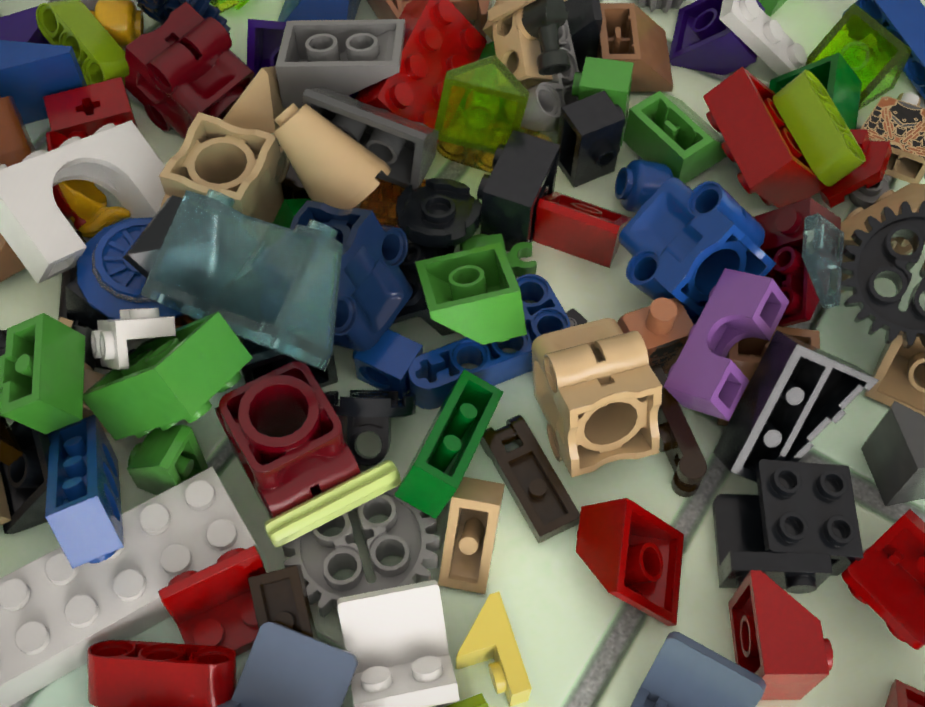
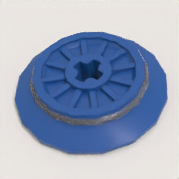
[77,217,186,319]

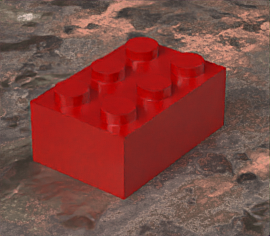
[703,66,827,208]

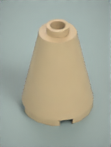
[273,103,391,210]

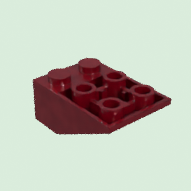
[754,197,841,327]

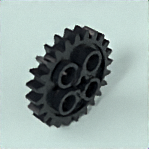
[838,201,925,348]

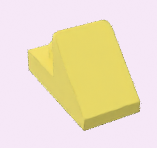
[456,592,532,707]

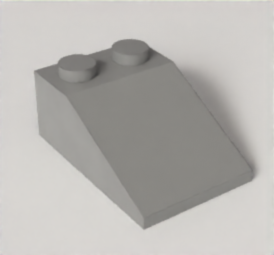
[275,19,406,108]

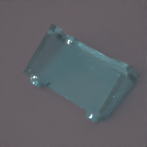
[140,189,343,371]

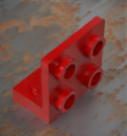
[158,546,266,656]

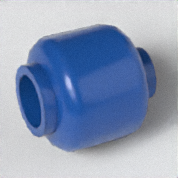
[615,159,674,213]

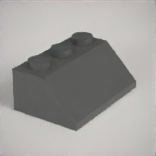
[302,87,439,191]

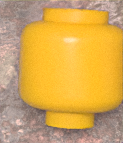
[89,0,144,49]

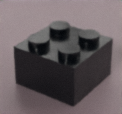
[477,130,560,252]

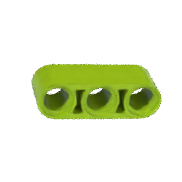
[36,0,130,86]
[772,69,866,187]

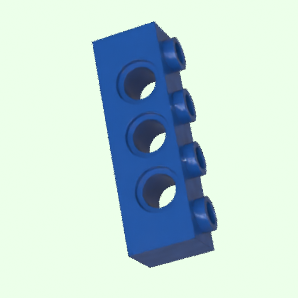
[45,414,124,569]

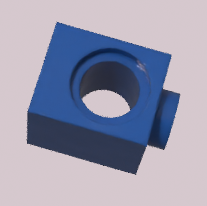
[352,329,423,400]

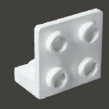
[337,580,460,707]

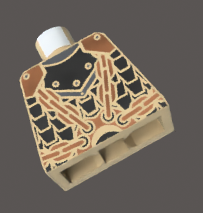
[861,92,925,184]

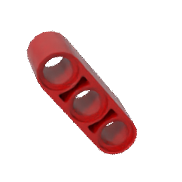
[87,640,236,707]

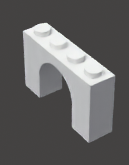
[0,120,165,284]

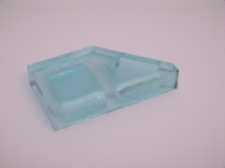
[802,213,844,309]

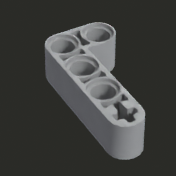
[508,20,579,132]

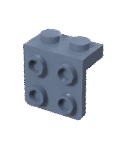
[217,622,358,707]
[630,631,766,707]

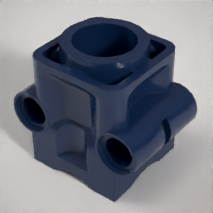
[254,200,413,351]

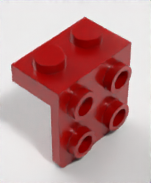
[841,509,925,650]

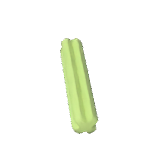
[264,460,401,547]

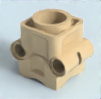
[159,112,290,258]
[531,318,662,478]

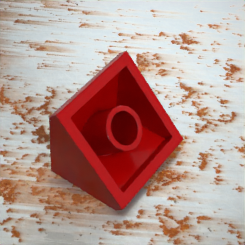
[533,192,631,268]

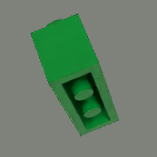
[394,369,504,519]

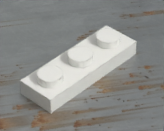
[719,0,807,76]

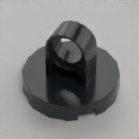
[396,178,481,253]
[324,390,416,466]

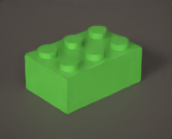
[83,311,253,441]

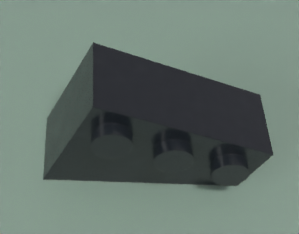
[713,330,879,483]

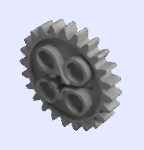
[282,472,440,623]

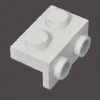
[91,308,176,370]

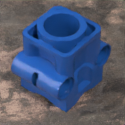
[619,177,777,319]

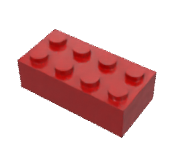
[355,0,487,144]

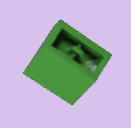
[623,91,727,184]

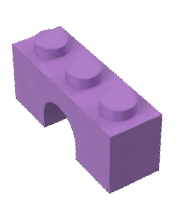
[663,268,789,421]

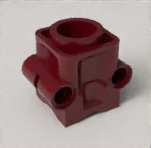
[125,2,255,140]
[214,361,361,519]

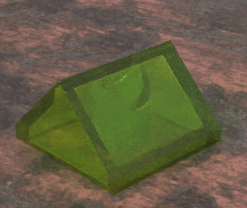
[806,3,912,110]
[435,55,530,154]

